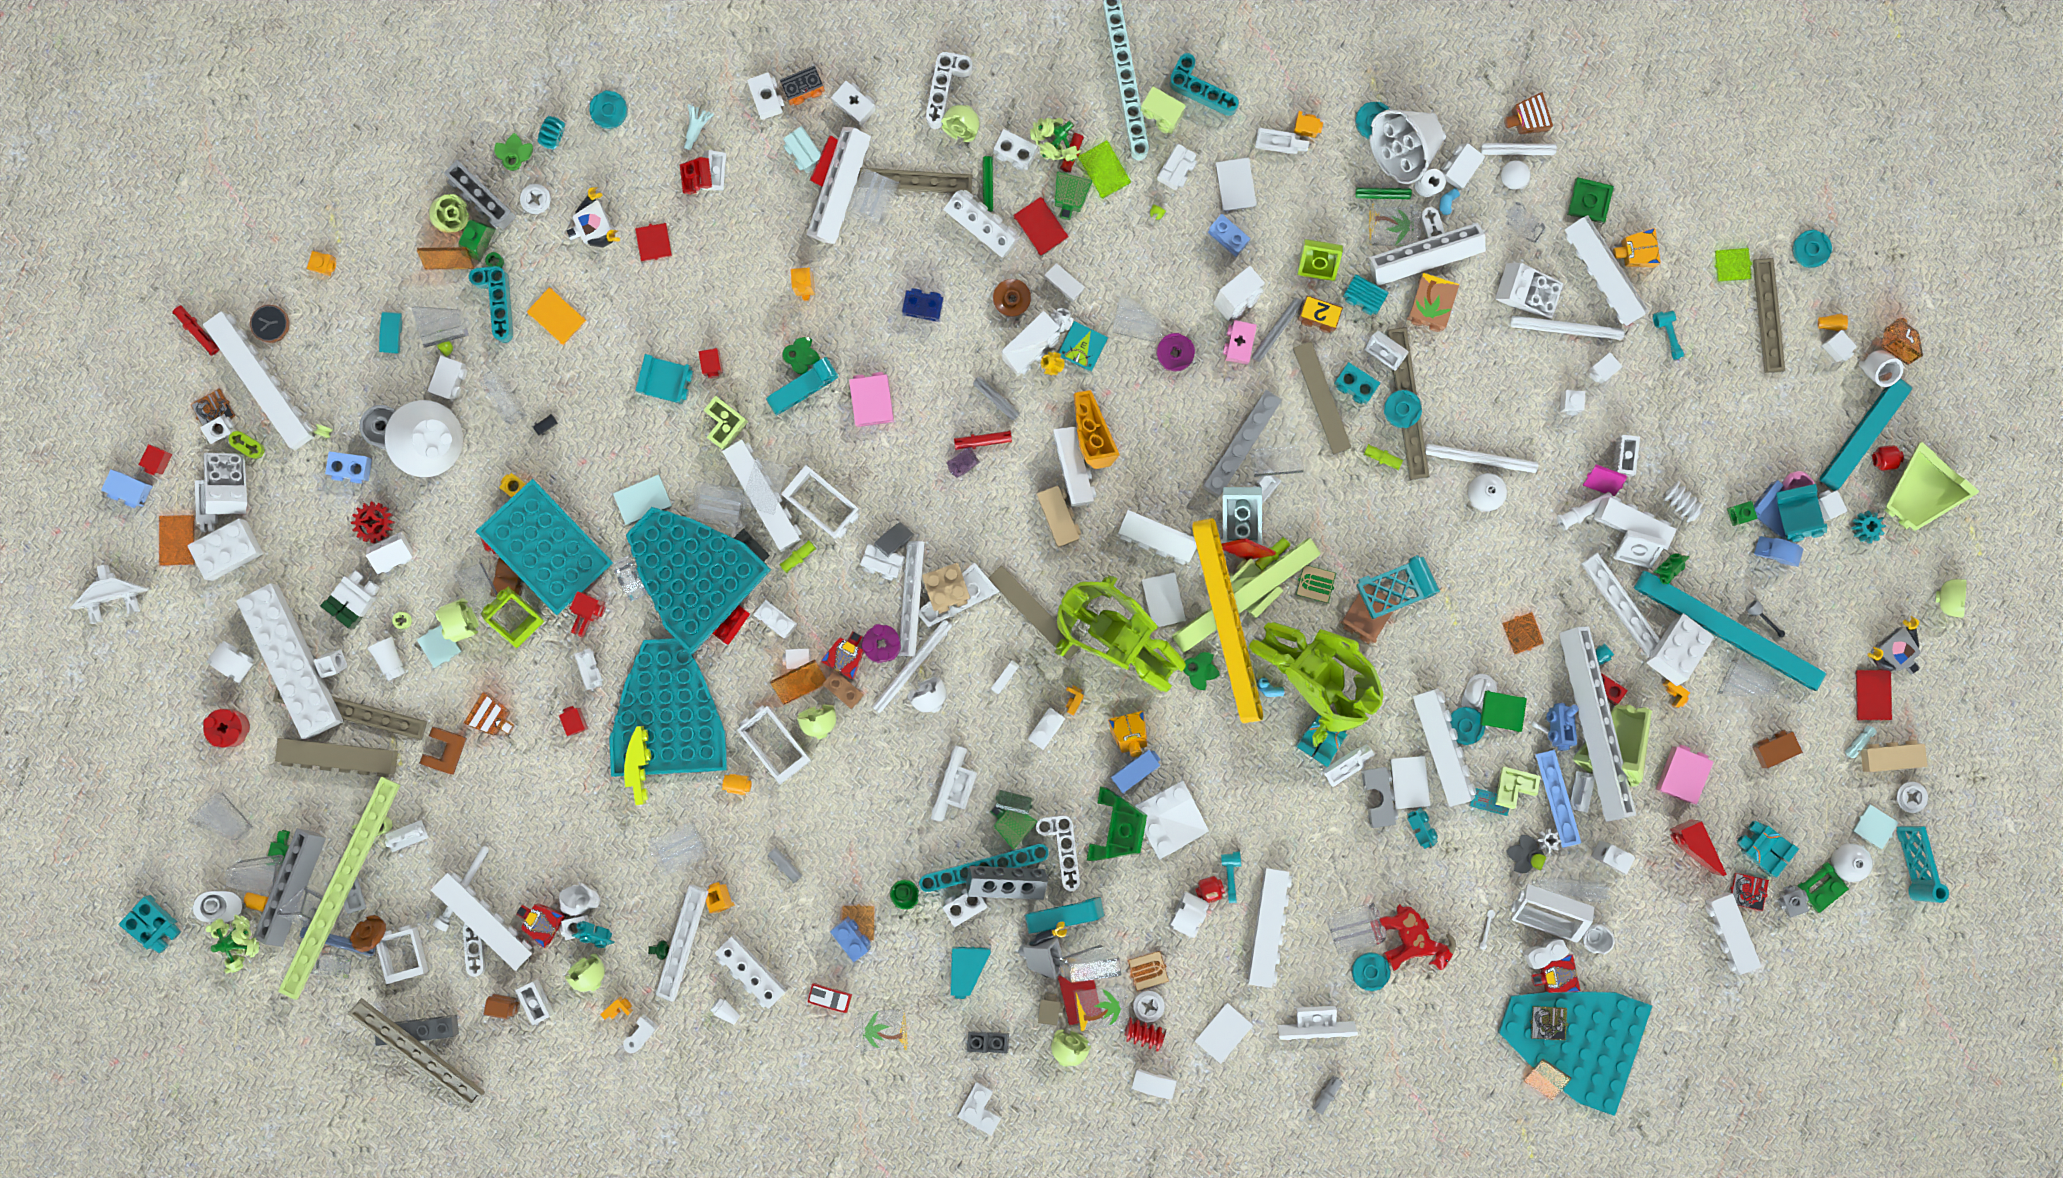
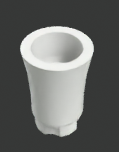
[367,637,405,681]

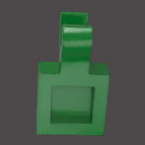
[266,830,290,865]

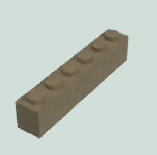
[275,738,398,777]

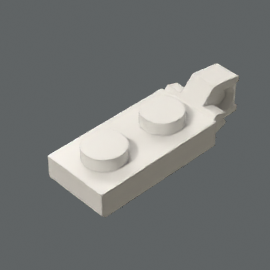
[1255,128,1309,154]
[1322,744,1374,787]

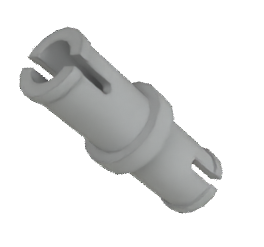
[767,847,802,884]
[1312,1075,1343,1115]

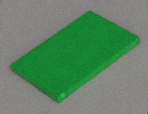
[1480,690,1527,732]

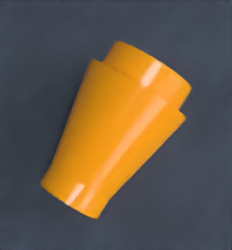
[1818,313,1848,331]

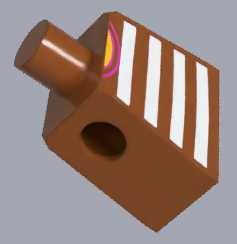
[1504,92,1553,135]

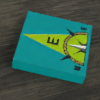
[1059,321,1108,372]

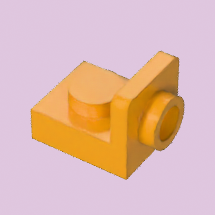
[306,251,337,276]
[1662,679,1690,708]
[1066,685,1085,716]
[600,996,633,1020]

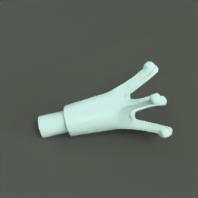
[684,104,714,150]

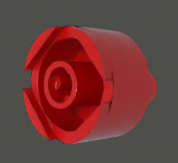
[203,709,250,748]

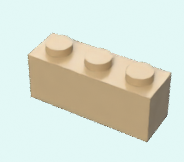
[1037,485,1081,548]
[1861,740,1928,772]

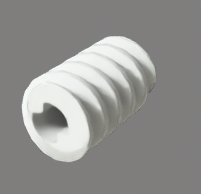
[1415,169,1446,197]
[1664,481,1707,523]

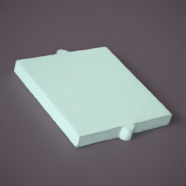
[417,625,462,668]
[1853,804,1899,849]

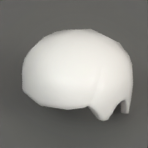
[1501,161,1531,190]
[1582,924,1615,955]

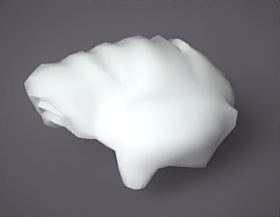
[559,883,600,916]

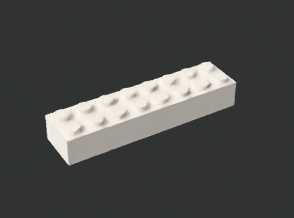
[236,583,344,739]

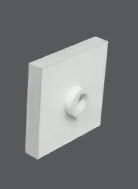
[1614,530,1666,569]

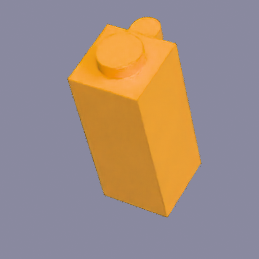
[790,267,815,301]

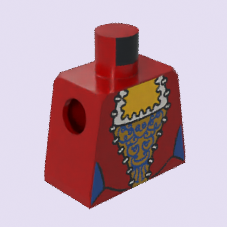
[820,631,864,680]
[516,903,567,948]
[1531,953,1581,993]

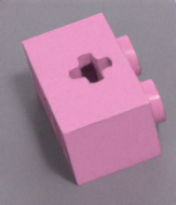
[1223,320,1257,365]

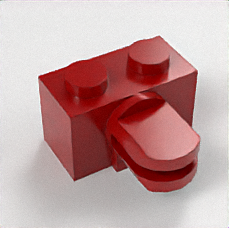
[570,591,606,638]

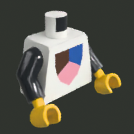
[566,187,620,248]

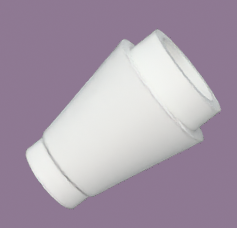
[710,998,740,1025]

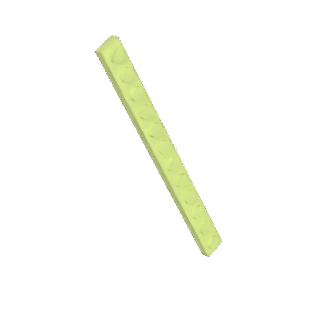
[278,777,401,1000]

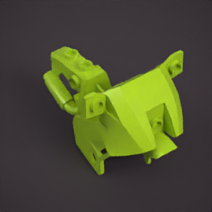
[1054,575,1186,692]
[1249,622,1384,747]

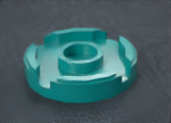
[589,90,628,129]
[1355,101,1390,139]
[1792,230,1832,268]
[1384,390,1422,428]
[1450,707,1486,745]
[1351,952,1391,992]

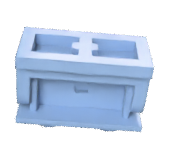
[1207,214,1251,257]
[101,469,153,508]

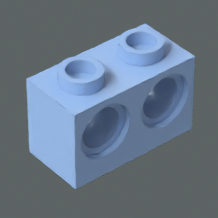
[325,451,372,484]

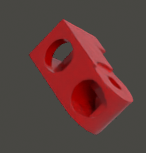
[1601,673,1628,706]

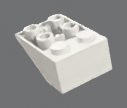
[1495,263,1563,319]
[204,453,247,514]

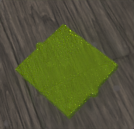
[1714,248,1752,282]

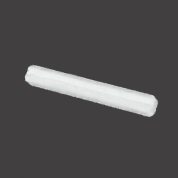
[1481,143,1557,155]

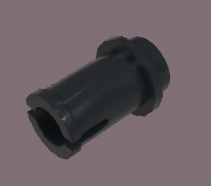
[532,414,558,436]

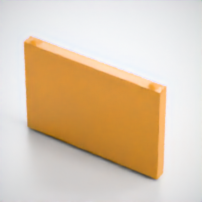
[527,287,586,345]

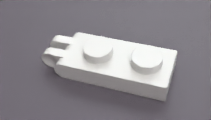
[195,480,218,532]

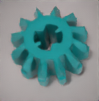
[537,116,565,150]
[1851,511,1886,544]

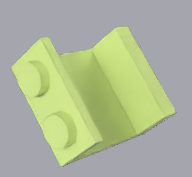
[1229,559,1283,618]

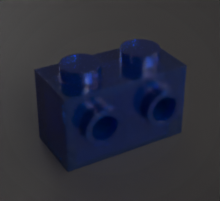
[902,288,944,322]

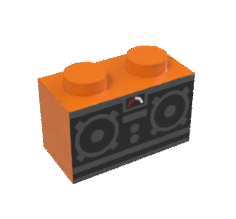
[780,65,825,106]

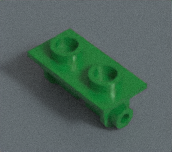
[1653,553,1690,584]

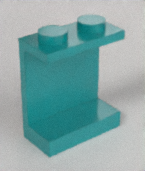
[635,354,694,404]
[1776,484,1828,542]

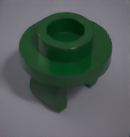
[648,940,670,960]

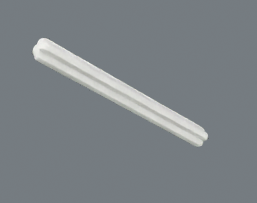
[1510,316,1624,340]
[1425,444,1538,473]
[872,620,952,713]

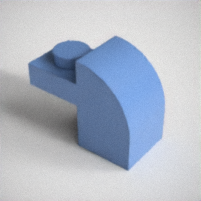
[1754,536,1804,567]

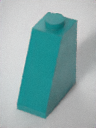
[951,946,991,999]

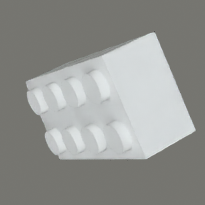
[1214,266,1265,321]

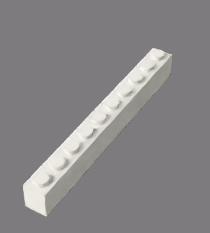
[1559,626,1636,822]

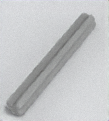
[1252,297,1303,362]

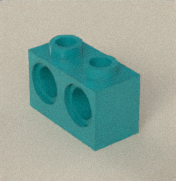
[1334,362,1380,404]

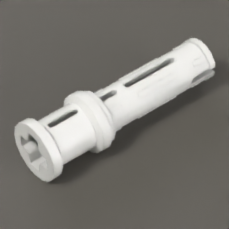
[1556,492,1612,531]

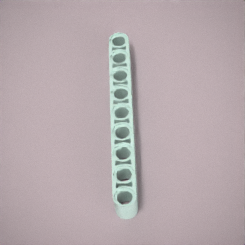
[1103,0,1149,160]

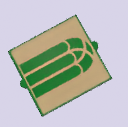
[1296,565,1336,603]

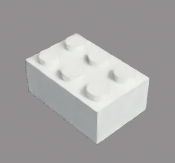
[187,519,264,581]
[1646,613,1714,686]

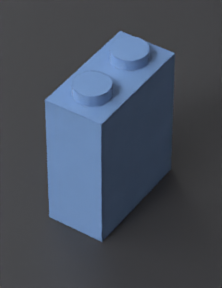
[1110,749,1161,793]

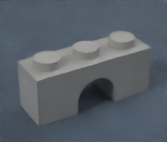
[1361,767,1398,828]

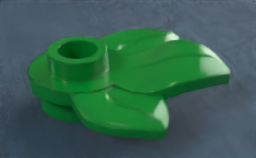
[782,337,820,375]
[1183,652,1220,691]

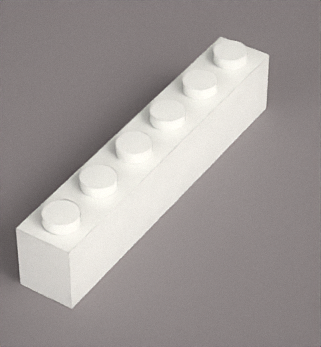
[806,127,871,244]
[1565,216,1649,326]
[1369,223,1486,286]
[722,440,802,551]
[1413,688,1476,807]
[1247,867,1292,988]
[431,872,533,971]

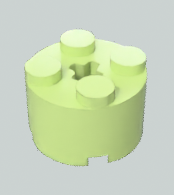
[435,598,479,642]

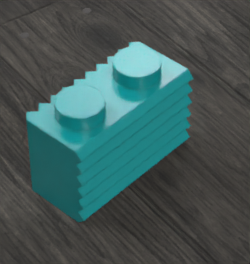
[1343,274,1389,315]

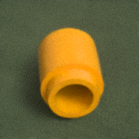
[722,773,752,795]
[244,889,270,912]

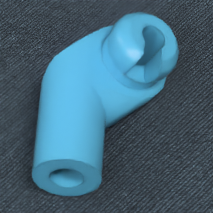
[1439,188,1460,215]
[1257,678,1284,697]

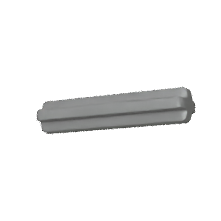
[973,377,1020,421]

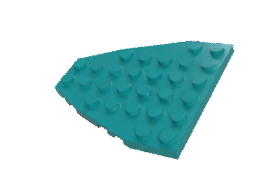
[626,507,772,654]
[609,638,728,777]
[1498,991,1653,1116]

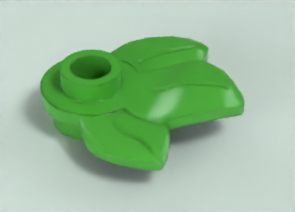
[494,133,533,171]

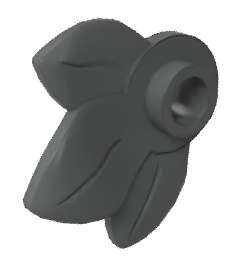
[1506,835,1545,874]

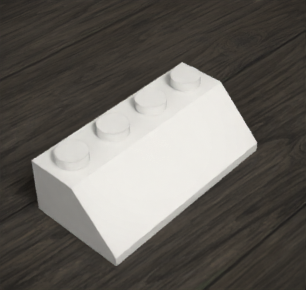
[1053,427,1096,508]
[1118,510,1197,565]

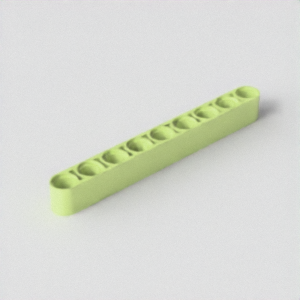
[1172,538,1321,652]

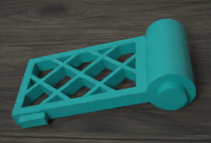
[1356,555,1440,620]
[1896,825,1949,903]

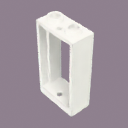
[781,465,860,540]
[737,705,812,784]
[1510,884,1594,943]

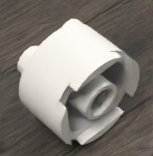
[206,641,254,683]
[1169,891,1209,938]

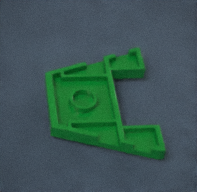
[1086,786,1147,861]

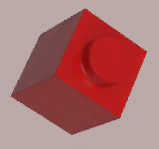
[698,348,723,379]
[138,444,173,476]
[559,706,588,736]

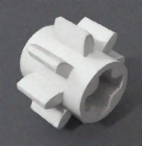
[1050,308,1074,332]
[1535,829,1562,853]

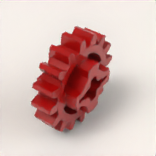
[351,501,395,544]

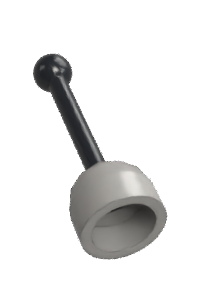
[1746,599,1785,638]

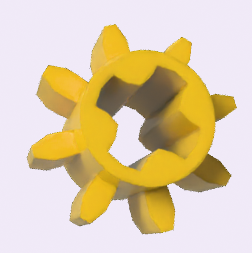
[1041,352,1065,376]

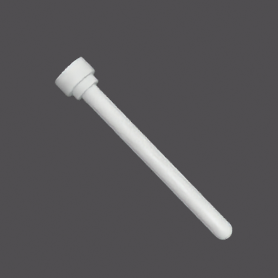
[432,846,489,932]

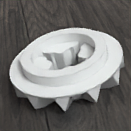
[520,184,551,215]
[1896,782,1928,813]
[1133,991,1165,1022]

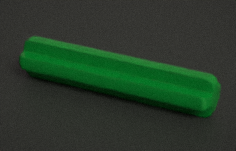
[983,156,993,212]
[1355,187,1412,200]

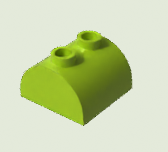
[1297,239,1343,281]

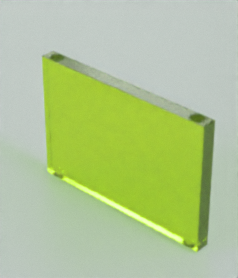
[1078,140,1131,199]

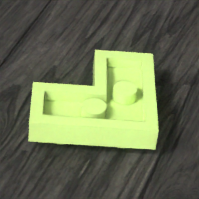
[1495,766,1541,809]

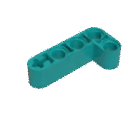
[1169,53,1239,116]
[468,266,513,343]
[766,357,839,415]
[1024,897,1105,934]

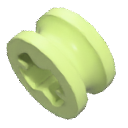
[313,424,333,438]
[392,612,412,629]

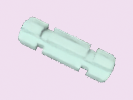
[1845,725,1877,759]

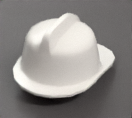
[1461,674,1497,713]
[193,891,242,922]

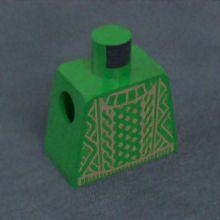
[1055,172,1093,220]
[458,220,496,262]
[990,804,1038,850]

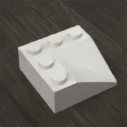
[1002,311,1060,376]
[1134,780,1209,860]

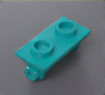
[1407,807,1438,849]
[572,921,615,948]

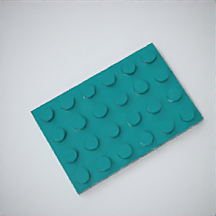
[475,479,613,616]

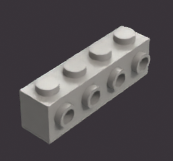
[444,160,516,230]

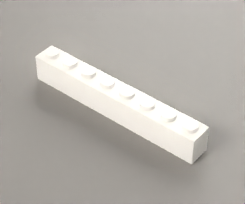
[203,311,315,450]

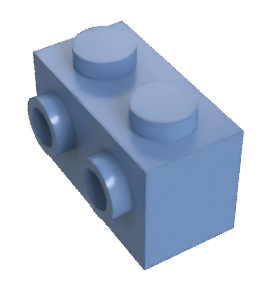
[830,916,872,963]

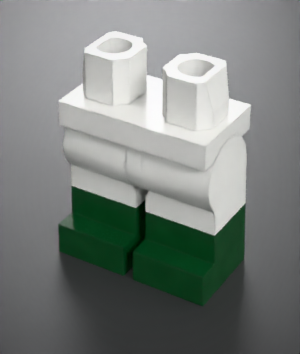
[320,570,379,629]

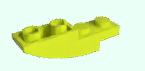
[624,726,651,806]

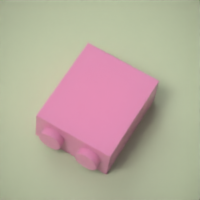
[849,372,894,427]
[1656,745,1714,805]

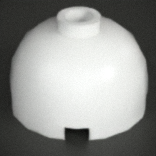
[1467,473,1507,512]
[907,676,947,713]
[1831,843,1873,882]

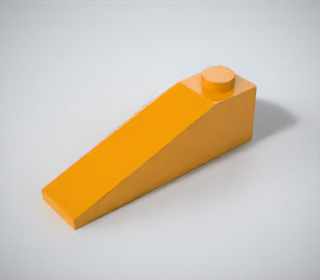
[1074,390,1120,469]

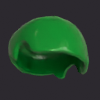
[890,879,919,910]

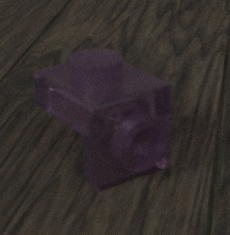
[946,447,981,478]

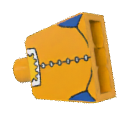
[1612,228,1661,268]
[1108,711,1148,757]

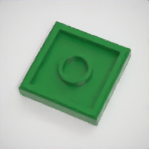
[1567,177,1614,224]

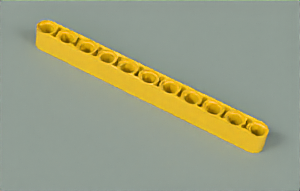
[1192,518,1263,723]

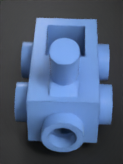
[1546,703,1579,751]

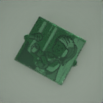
[995,790,1033,815]

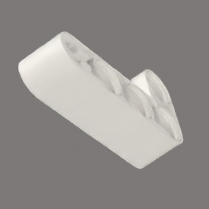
[926,52,973,129]
[1036,815,1080,891]

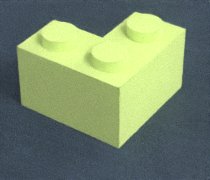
[1140,86,1186,134]
[703,395,748,450]

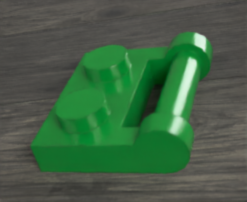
[1797,862,1849,913]

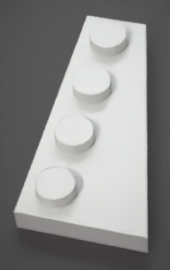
[919,563,999,627]

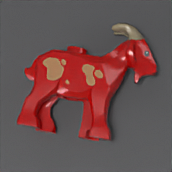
[1371,904,1456,971]

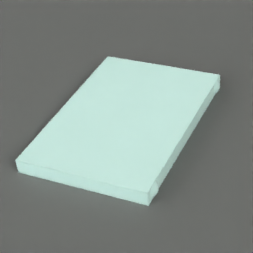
[613,475,672,525]

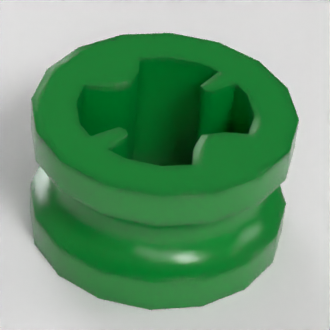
[485,252,504,268]

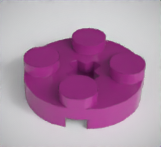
[1156,333,1195,372]
[862,624,901,663]

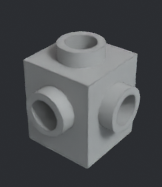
[1778,885,1809,918]

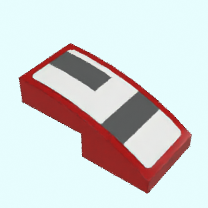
[807,983,852,1013]

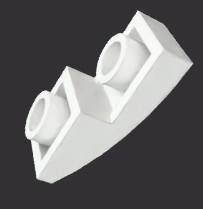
[1132,1069,1177,1099]

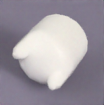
[1859,350,1904,387]

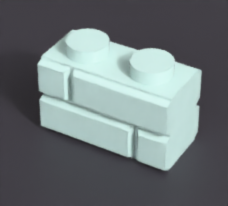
[783,126,821,173]

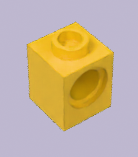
[499,473,526,498]

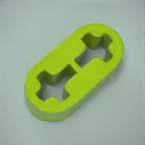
[229,431,265,459]

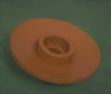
[993,279,1031,317]

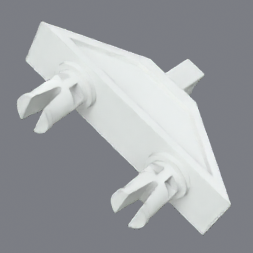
[69,565,151,624]

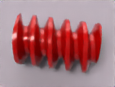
[1124,1017,1167,1052]

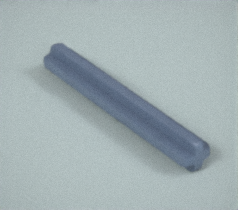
[300,927,376,956]

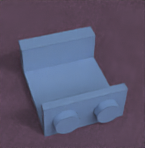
[1754,480,1787,540]

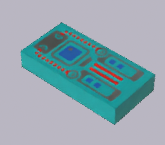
[1469,788,1509,816]

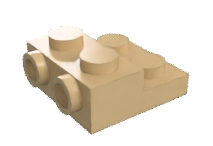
[922,563,971,614]

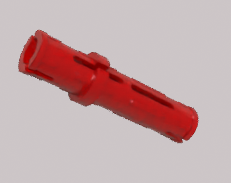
[172,305,220,356]
[954,430,1012,450]

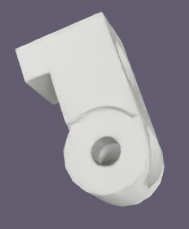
[623,1014,659,1053]

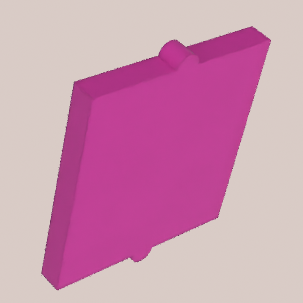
[1583,464,1627,496]

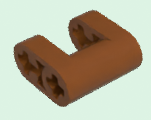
[419,726,467,775]

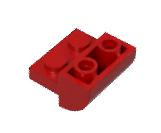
[712,605,750,646]

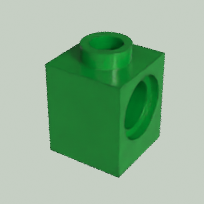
[1727,501,1758,526]

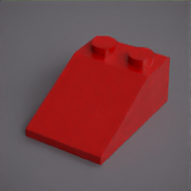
[1670,819,1727,876]

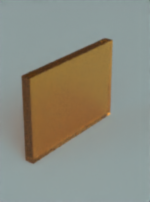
[417,247,474,270]
[159,515,195,566]
[770,659,826,705]

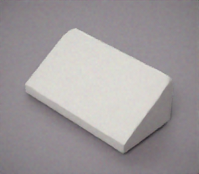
[701,150,726,191]
[1044,263,1085,302]
[1364,331,1409,371]

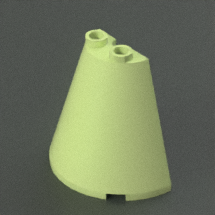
[1884,441,1979,531]
[1573,705,1652,787]

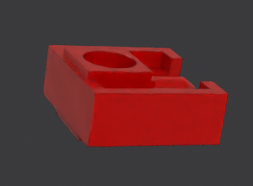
[679,157,712,194]

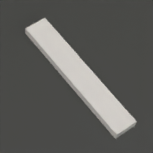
[899,541,924,657]
[1581,553,1660,658]
[655,884,708,1002]

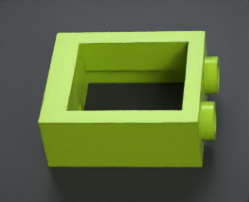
[481,586,545,648]

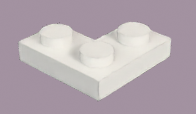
[957,1081,1001,1136]

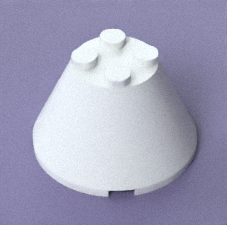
[1370,110,1446,184]
[385,400,463,477]

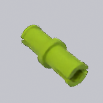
[1363,444,1403,470]
[1254,537,1291,571]
[779,540,816,573]

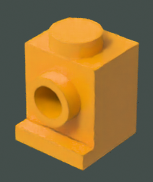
[1293,111,1323,138]
[706,882,735,913]

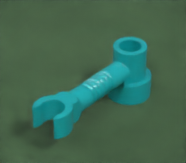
[1652,310,1684,360]
[1221,851,1242,903]

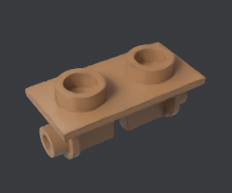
[823,670,864,710]

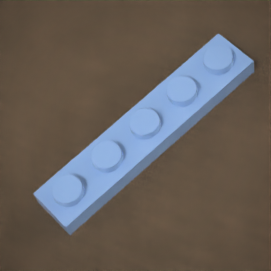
[1536,749,1581,848]

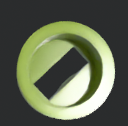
[1150,204,1166,220]
[436,340,453,357]
[1531,854,1547,871]

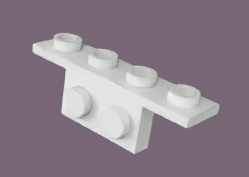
[931,745,977,822]
[1277,1006,1357,1040]

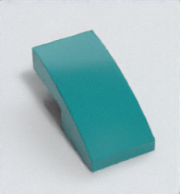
[379,312,402,354]

